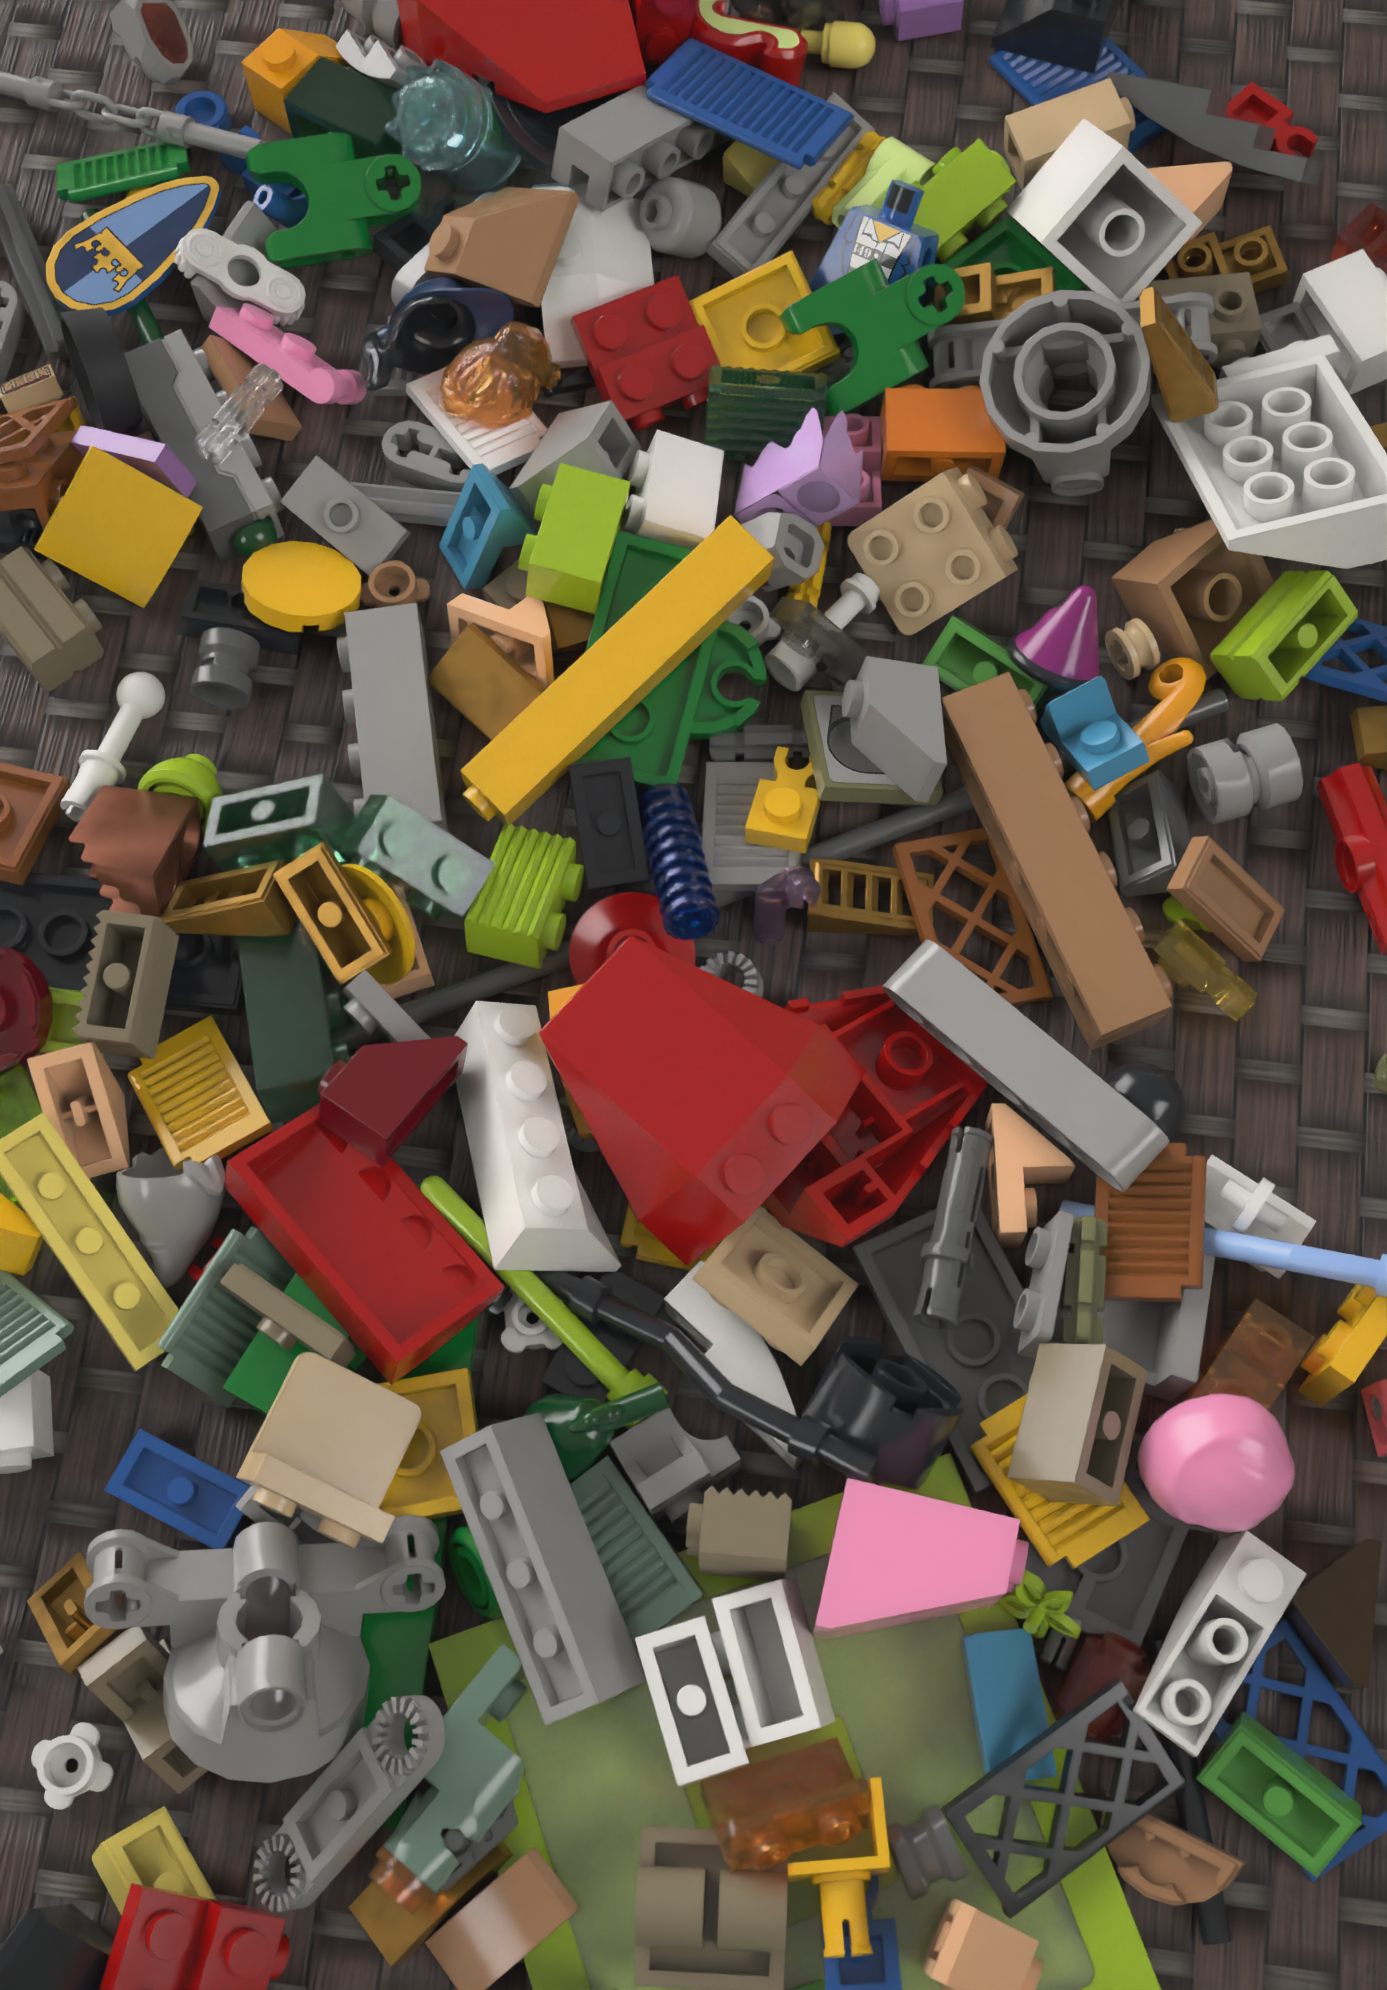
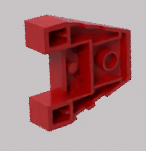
[397,0,646,113]

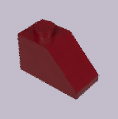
[317,1036,468,1167]

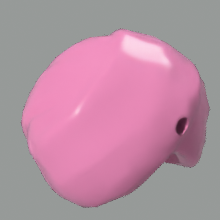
[1137,1393,1295,1533]

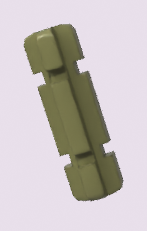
[1061,1215,1108,1344]

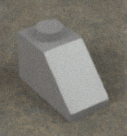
[842,656,947,803]

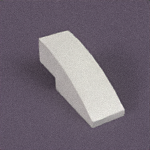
[664,1260,803,1470]

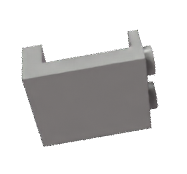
[1013,1210,1215,1402]

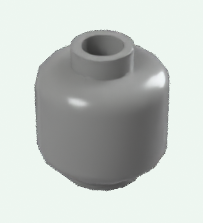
[639,177,722,259]

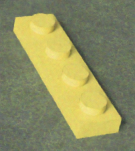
[0,1112,179,1372]

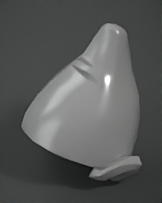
[116,1148,226,1288]

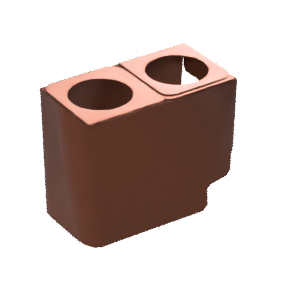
[68,785,204,918]

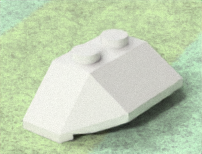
[532,180,654,369]

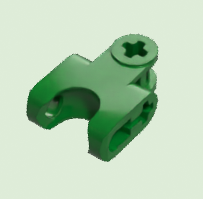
[245,133,421,269]
[779,258,965,416]

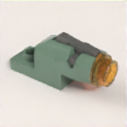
[368,1643,528,1915]

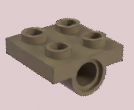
[634,1826,788,1990]

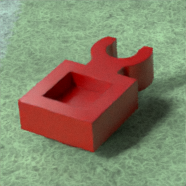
[1225,82,1318,158]

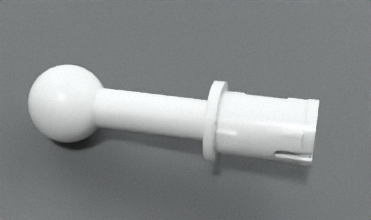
[60,672,165,823]

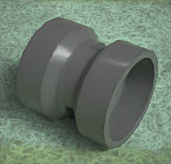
[190,627,261,710]

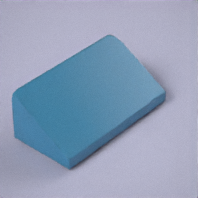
[959,1629,1057,1781]

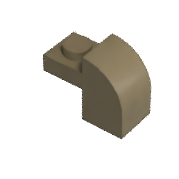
[77,1627,209,1794]

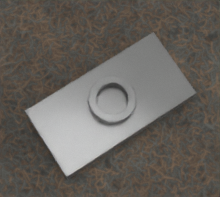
[280,455,411,576]

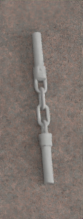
[0,71,265,159]

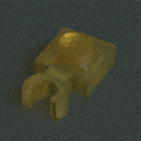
[1154,919,1258,1022]

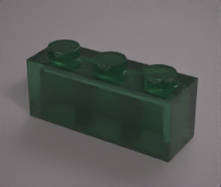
[237,918,352,1124]

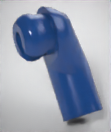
[253,184,309,228]

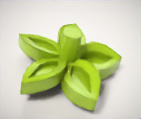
[999,1569,1082,1638]

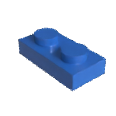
[104,1429,250,1549]

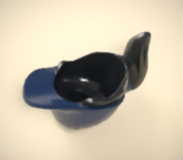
[362,277,514,391]

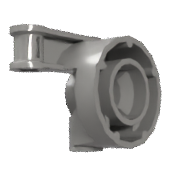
[927,290,1218,497]
[84,1515,446,1783]

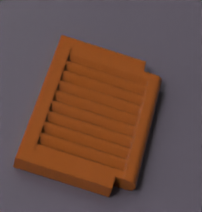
[1095,1143,1207,1302]

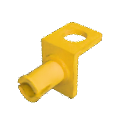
[787,1777,891,1958]

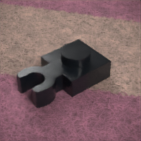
[373,197,455,272]

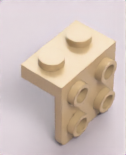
[847,467,1018,635]
[236,1352,421,1549]

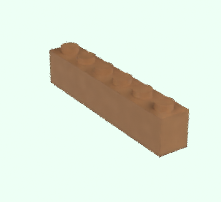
[941,672,1173,1051]

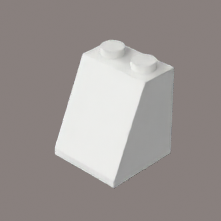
[1006,118,1203,303]

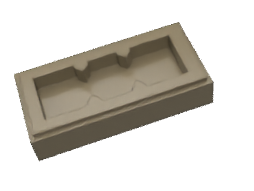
[220,1263,356,1368]

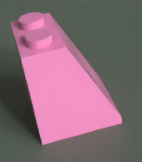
[812,1478,1029,1640]

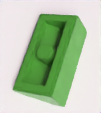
[922,616,1054,712]
[1196,1711,1362,1878]

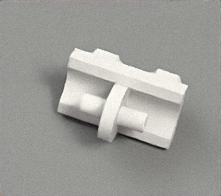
[1205,1155,1316,1279]

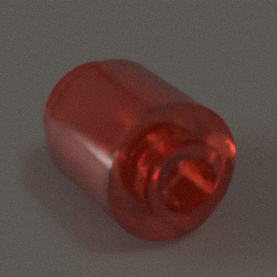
[1055,1632,1151,1742]

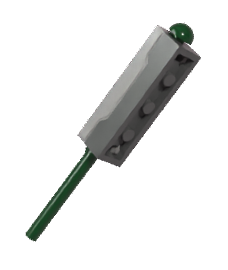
[81,208,286,564]

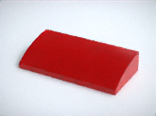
[224,1103,505,1385]

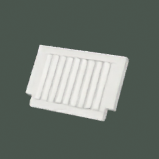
[406,358,548,475]

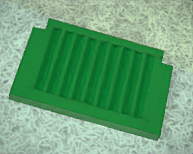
[56,141,191,203]

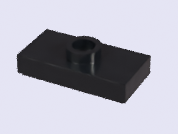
[177,578,305,655]

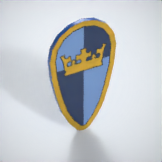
[46,176,221,316]

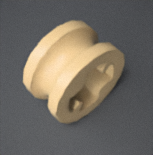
[1105,618,1160,680]

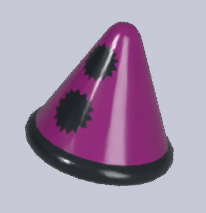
[1006,585,1102,692]

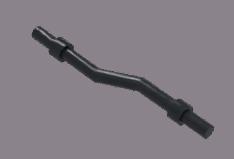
[532,1270,880,1483]

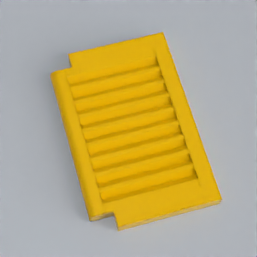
[127,1015,274,1170]
[969,1394,1150,1570]

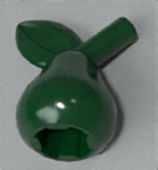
[523,1382,670,1483]

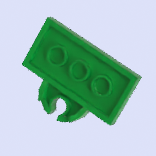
[574,530,767,797]

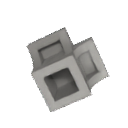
[609,1408,741,1524]

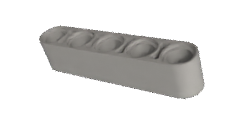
[883,939,1170,1193]

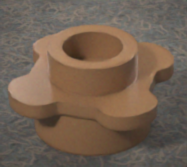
[360,560,431,608]

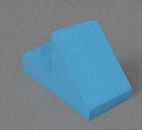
[439,463,538,590]
[1040,675,1150,791]

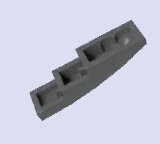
[1107,71,1323,186]

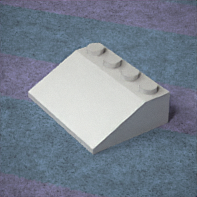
[1151,354,1387,569]

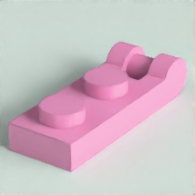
[208,303,367,405]

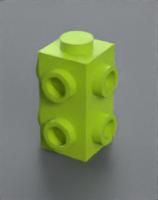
[911,138,1016,264]

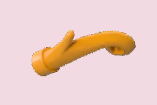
[1064,657,1206,823]

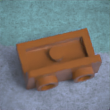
[0,430,84,530]

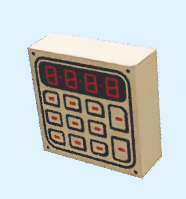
[0,364,64,413]

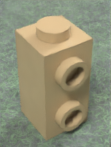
[1004,78,1136,191]

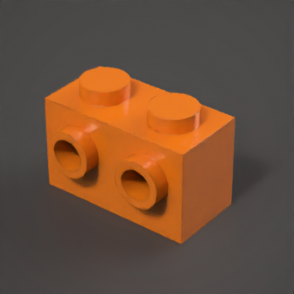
[879,384,1006,482]

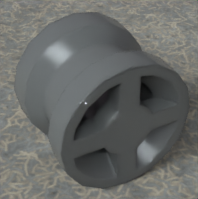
[886,1805,967,1900]

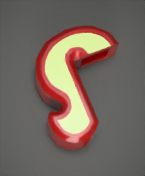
[689,0,808,88]

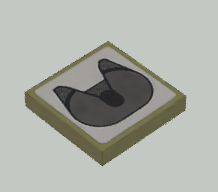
[800,690,943,806]

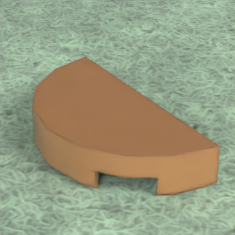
[1101,1792,1246,1906]

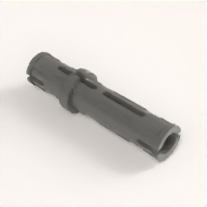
[913,1126,994,1330]

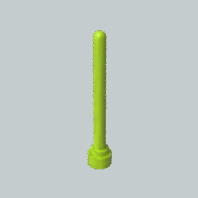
[420,1175,669,1430]

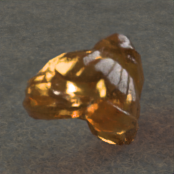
[439,321,562,429]

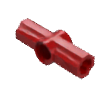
[1316,763,1387,954]

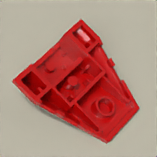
[538,936,866,1266]
[763,985,989,1247]

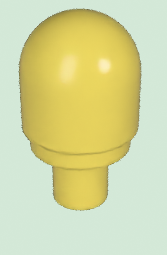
[800,21,876,69]

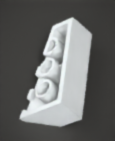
[455,1001,621,1272]

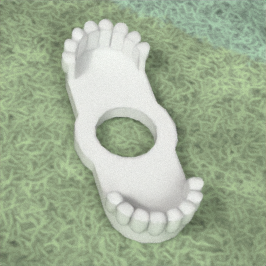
[174,228,306,326]

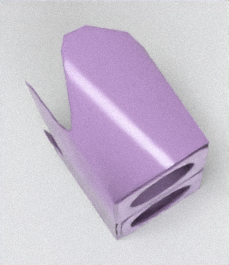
[734,408,864,527]

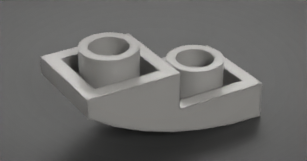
[335,29,438,102]

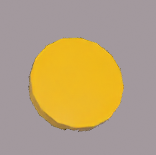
[242,541,361,632]

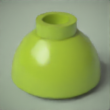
[138,754,223,834]

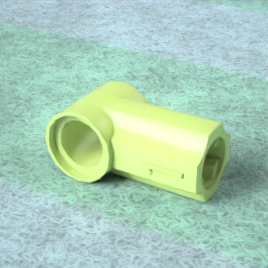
[832,136,936,229]

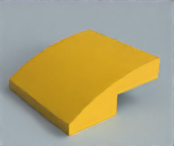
[34,444,203,608]

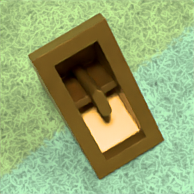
[27,1551,150,1677]

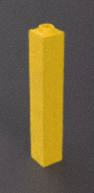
[460,515,774,824]

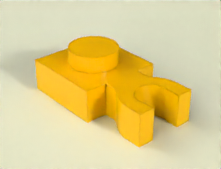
[745,746,820,854]

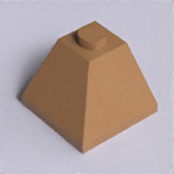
[424,187,580,308]
[1111,519,1274,681]

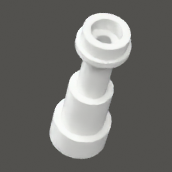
[764,573,880,691]

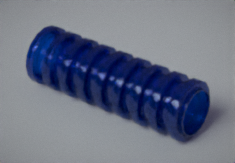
[638,783,720,940]

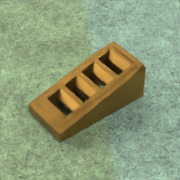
[1139,286,1219,423]
[807,858,934,936]
[161,860,298,936]

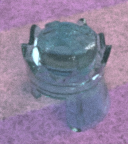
[385,59,521,191]

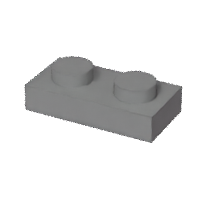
[342,969,431,1043]

